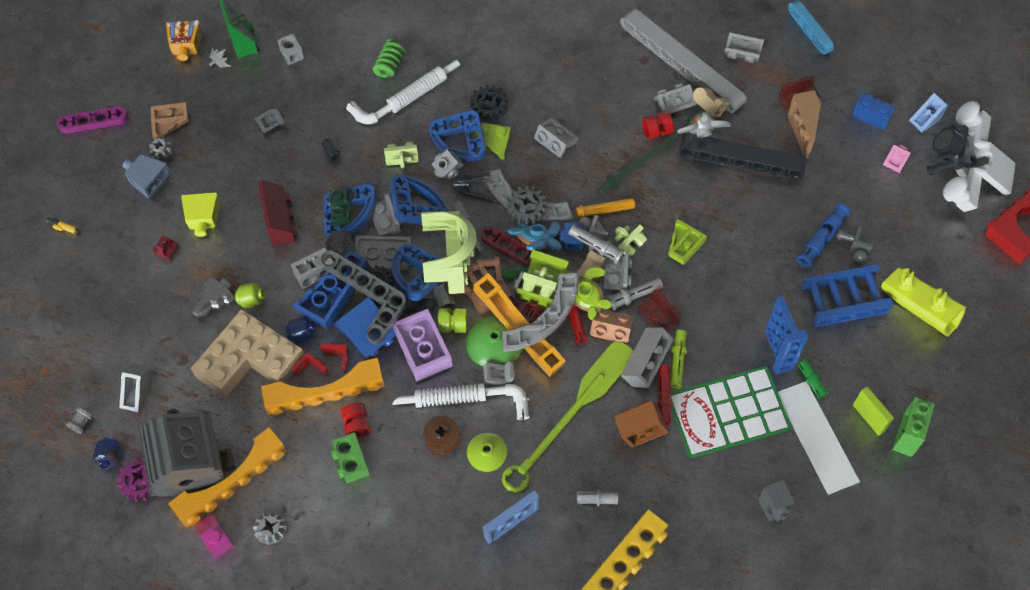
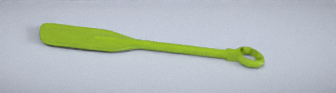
[502,341,633,493]

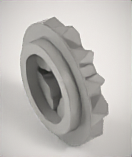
[253,511,287,544]

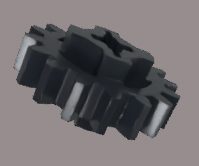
[470,84,509,121]

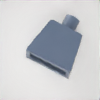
[123,155,171,198]

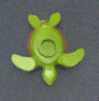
[567,267,611,320]

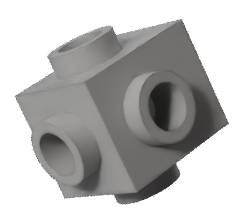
[432,149,464,179]

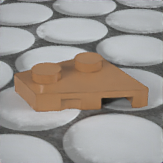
[150,102,189,140]

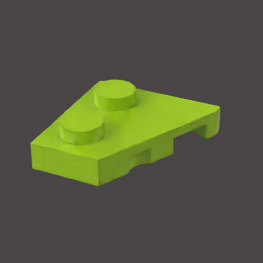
[472,122,511,160]
[669,219,707,265]

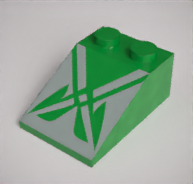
[219,0,259,58]

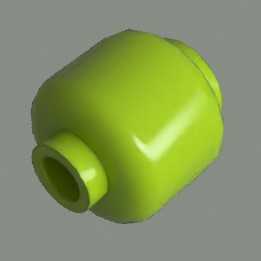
[235,282,266,308]

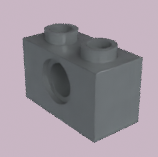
[758,480,795,522]

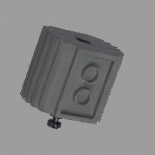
[139,408,223,497]

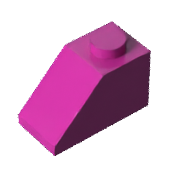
[194,513,234,559]

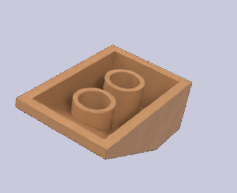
[788,90,821,159]

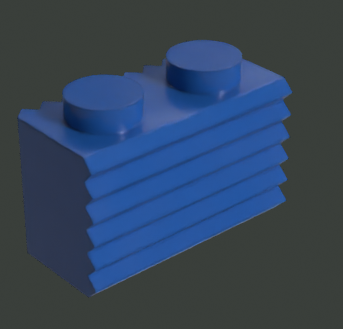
[852,92,896,130]

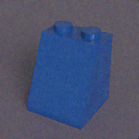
[333,297,396,359]

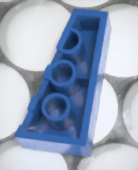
[293,250,370,330]

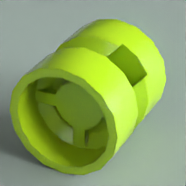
[438,308,467,333]

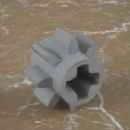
[149,138,173,161]

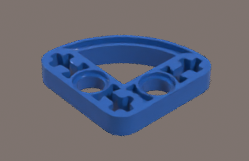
[429,110,487,162]
[390,175,448,224]
[324,184,377,242]
[391,243,440,301]

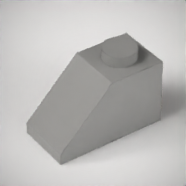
[120,364,151,412]

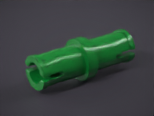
[797,359,830,399]

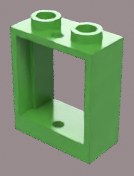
[892,397,935,457]

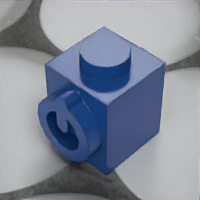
[560,221,587,252]

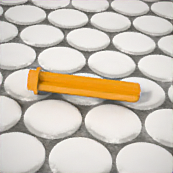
[576,198,635,218]

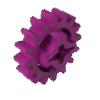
[117,457,154,502]

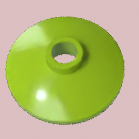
[467,433,507,472]

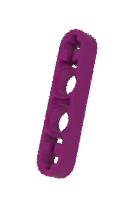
[57,106,129,134]

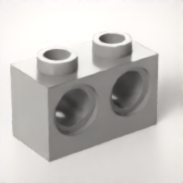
[291,247,334,290]

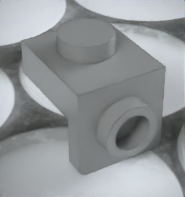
[483,361,515,386]

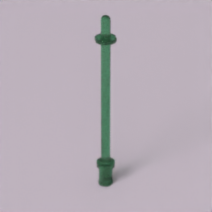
[597,109,706,194]

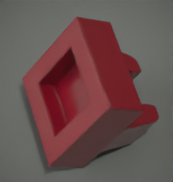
[152,235,180,261]

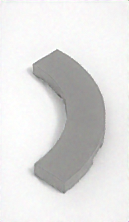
[483,169,573,222]
[503,273,578,352]

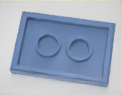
[483,490,539,544]

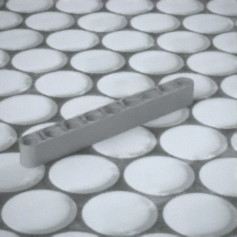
[620,9,747,113]

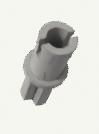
[577,489,618,506]

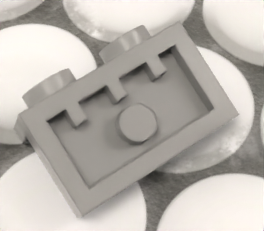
[654,83,697,114]
[534,118,579,158]
[372,194,403,236]
[603,251,632,293]

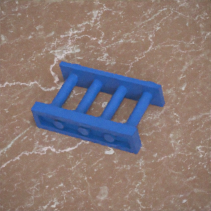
[801,264,893,327]

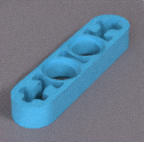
[788,0,834,55]

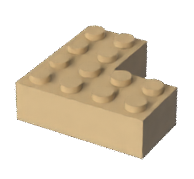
[191,309,304,398]

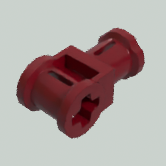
[508,295,544,324]

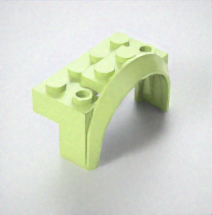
[421,211,476,294]

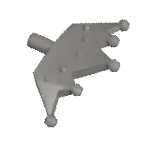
[209,48,231,68]

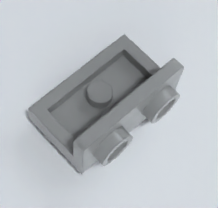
[724,33,764,63]

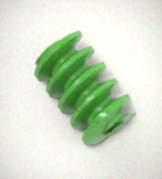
[373,39,406,78]

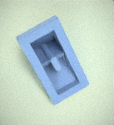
[909,93,948,132]

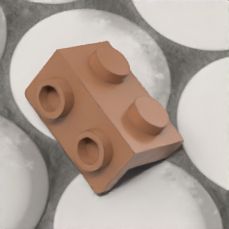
[590,309,634,344]

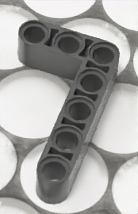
[321,250,406,345]

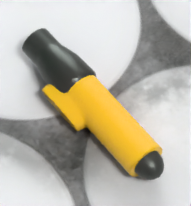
[46,217,80,234]

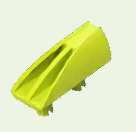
[881,268,966,336]

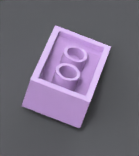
[393,309,452,382]

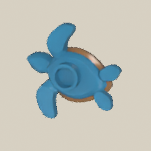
[508,221,562,252]

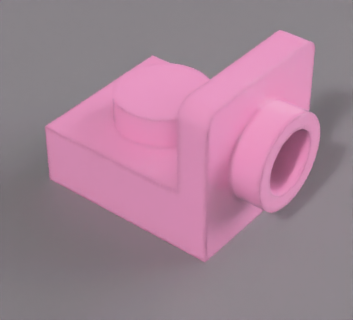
[883,145,911,174]

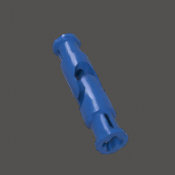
[796,203,851,268]

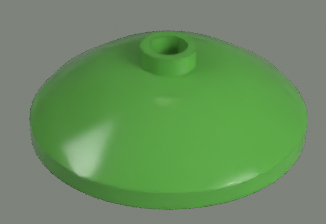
[466,315,523,367]

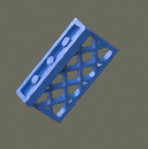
[765,296,808,374]

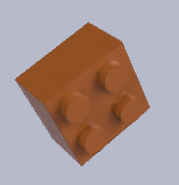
[614,401,669,448]

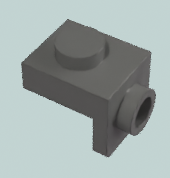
[254,106,285,133]

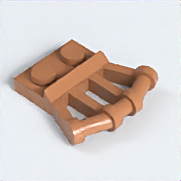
[463,256,512,315]

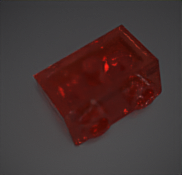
[779,75,821,112]
[637,289,681,333]

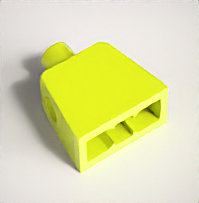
[181,192,221,237]

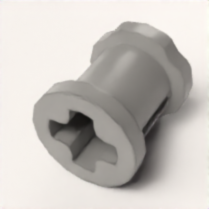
[66,408,93,434]

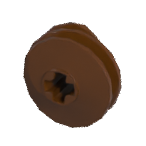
[423,416,460,455]

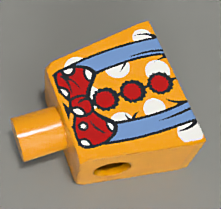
[166,21,203,61]

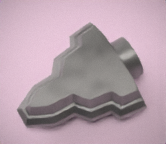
[192,276,236,318]

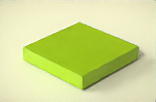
[853,387,894,436]

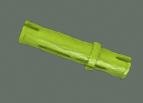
[670,330,687,389]

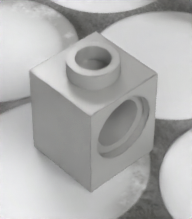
[277,34,304,66]

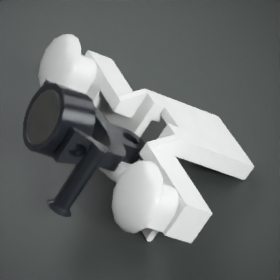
[927,101,1015,212]

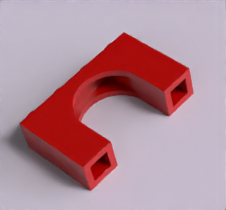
[985,188,1030,264]

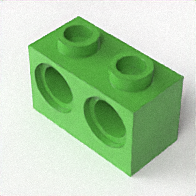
[330,433,370,483]

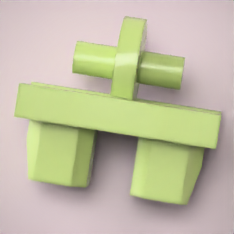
[384,142,419,168]
[614,225,647,258]
[522,267,557,298]

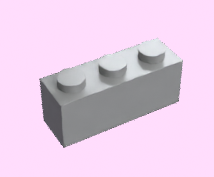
[621,328,674,388]

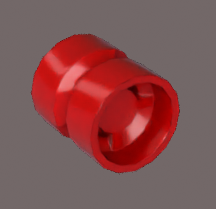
[642,111,674,140]
[340,402,371,439]

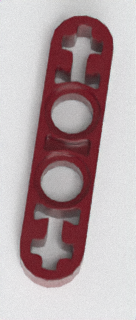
[481,226,532,268]

